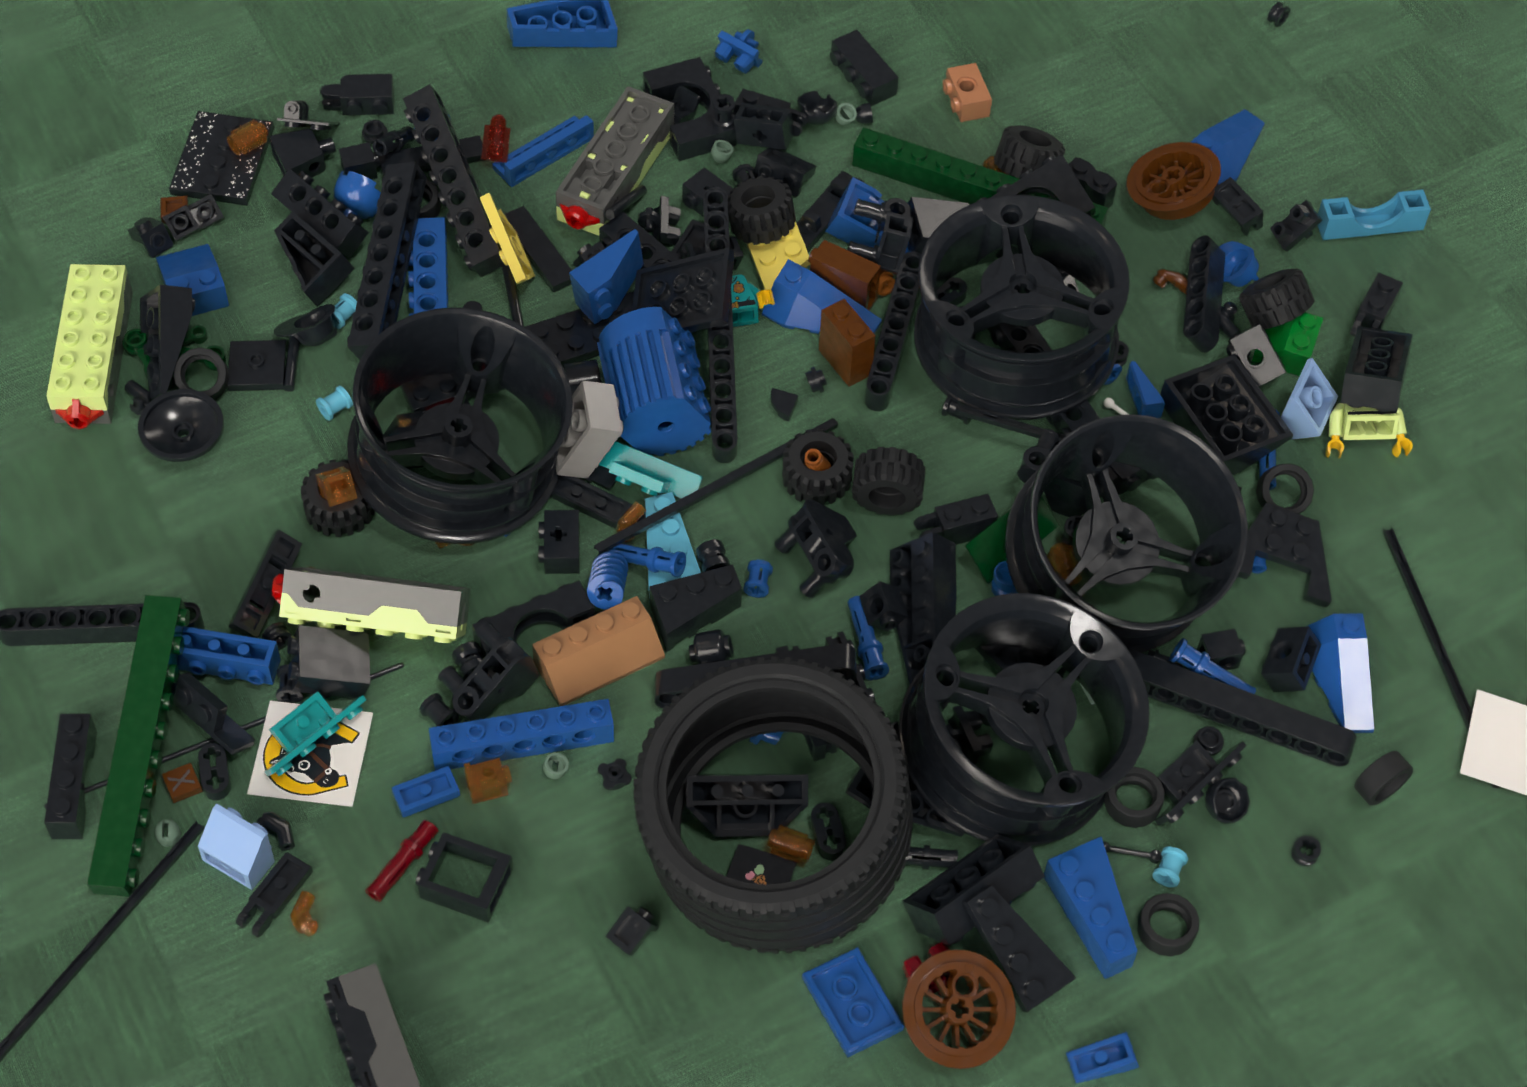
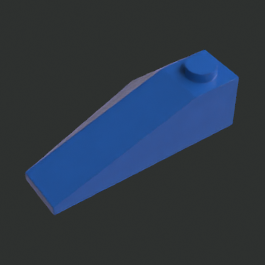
[1191,109,1265,186]
[825,177,912,254]
[762,259,882,334]
[1307,613,1374,733]

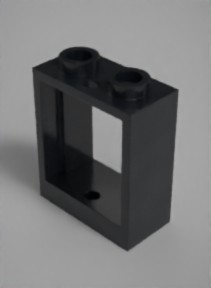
[415,832,513,923]

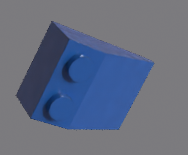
[569,229,644,324]
[156,244,229,316]

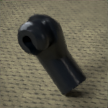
[1220,302,1241,338]
[124,380,151,415]
[257,812,295,851]

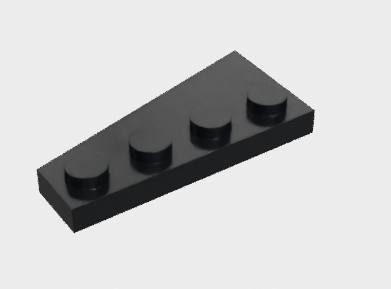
[962,885,1076,1012]

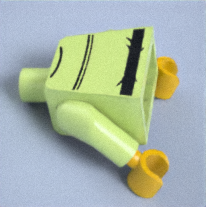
[1325,403,1413,459]

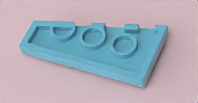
[645,492,701,604]

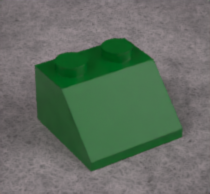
[1252,312,1323,376]

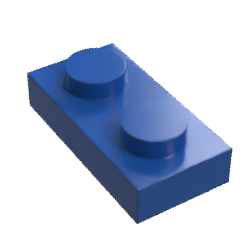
[391,766,460,818]

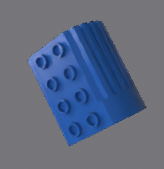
[597,307,711,457]

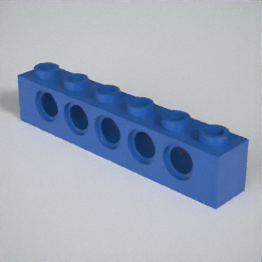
[408,217,448,316]
[428,699,614,771]

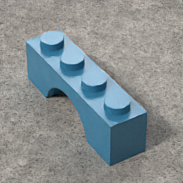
[1318,190,1431,240]

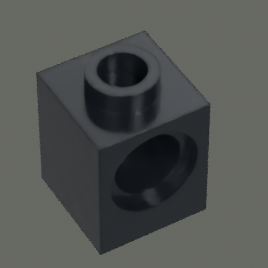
[859,581,908,632]
[1197,628,1246,670]

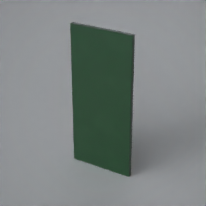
[964,496,1059,583]

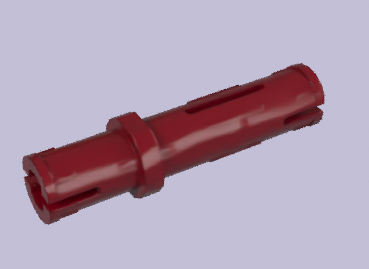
[365,820,439,902]

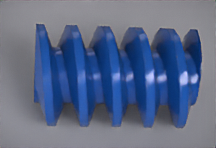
[587,551,628,610]

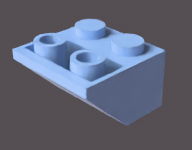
[198,804,275,890]

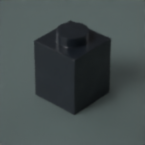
[339,142,381,180]

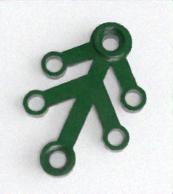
[122,325,226,386]

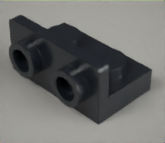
[754,148,817,197]

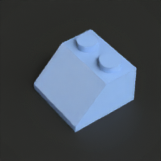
[1281,358,1338,440]

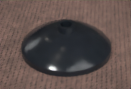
[138,389,224,462]

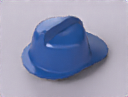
[1219,241,1259,287]

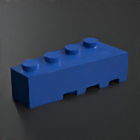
[1044,837,1138,979]

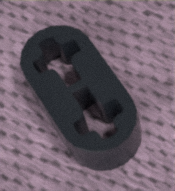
[937,277,967,306]
[198,743,231,800]
[811,803,846,861]

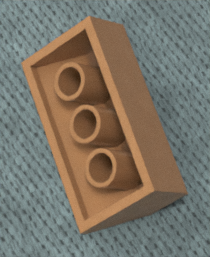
[532,596,665,706]

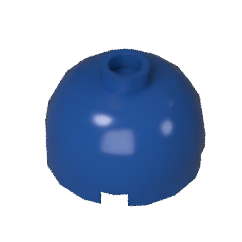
[334,171,381,219]

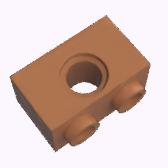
[943,63,992,122]

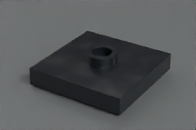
[227,340,287,391]

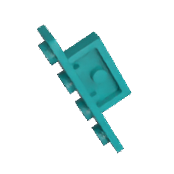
[599,441,703,499]
[264,691,367,776]

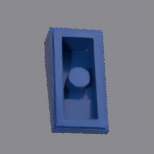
[1126,361,1165,418]
[1066,1032,1139,1084]

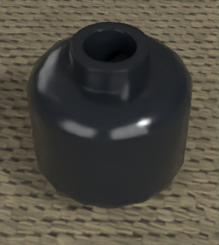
[689,629,734,664]

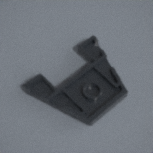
[1237,503,1332,608]

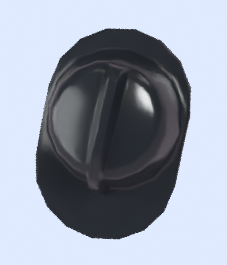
[274,304,337,346]

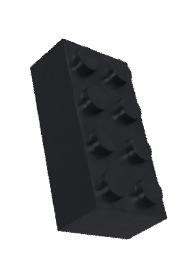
[1341,326,1413,412]
[902,834,1045,946]

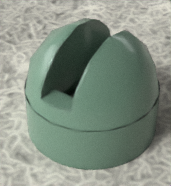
[835,103,857,126]
[711,140,733,163]
[543,753,569,779]
[155,819,181,847]

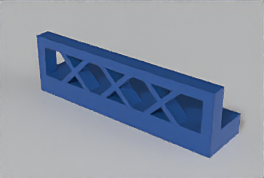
[492,115,594,187]

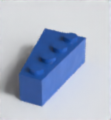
[507,0,618,48]

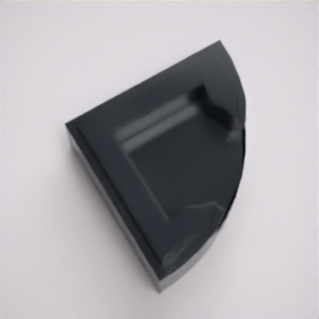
[771,388,798,422]

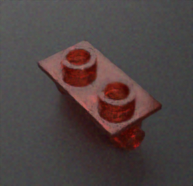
[481,114,511,163]

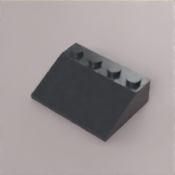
[1160,354,1293,475]

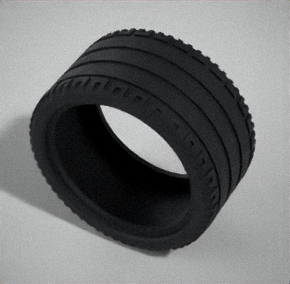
[633,657,913,954]

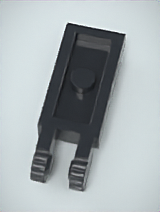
[236,852,313,937]

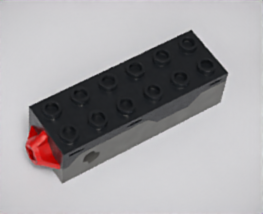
[323,963,421,1087]

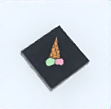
[726,843,797,884]

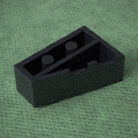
[274,211,355,307]
[649,564,742,652]

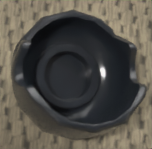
[797,91,838,125]
[1204,777,1250,824]

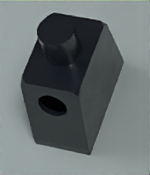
[269,129,336,177]

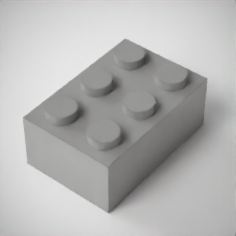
[556,381,623,479]

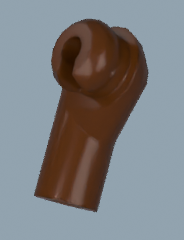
[1153,269,1188,295]

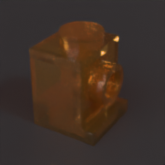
[315,466,357,507]
[464,758,512,804]

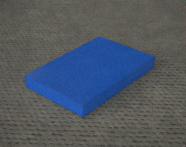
[802,947,904,1058]

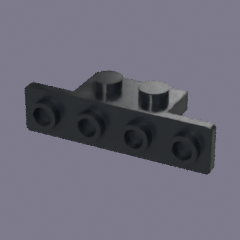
[171,672,255,754]
[1155,740,1247,826]

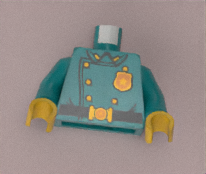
[731,274,775,327]

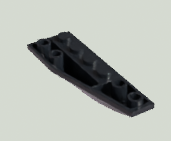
[890,532,957,684]

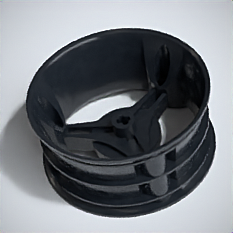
[914,195,1130,420]
[347,307,573,544]
[1005,414,1248,653]
[898,593,1150,847]

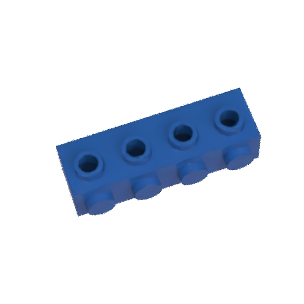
[176,627,281,685]

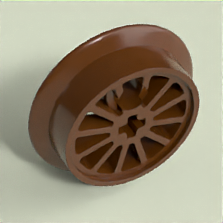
[1127,142,1221,220]
[903,950,1016,1069]

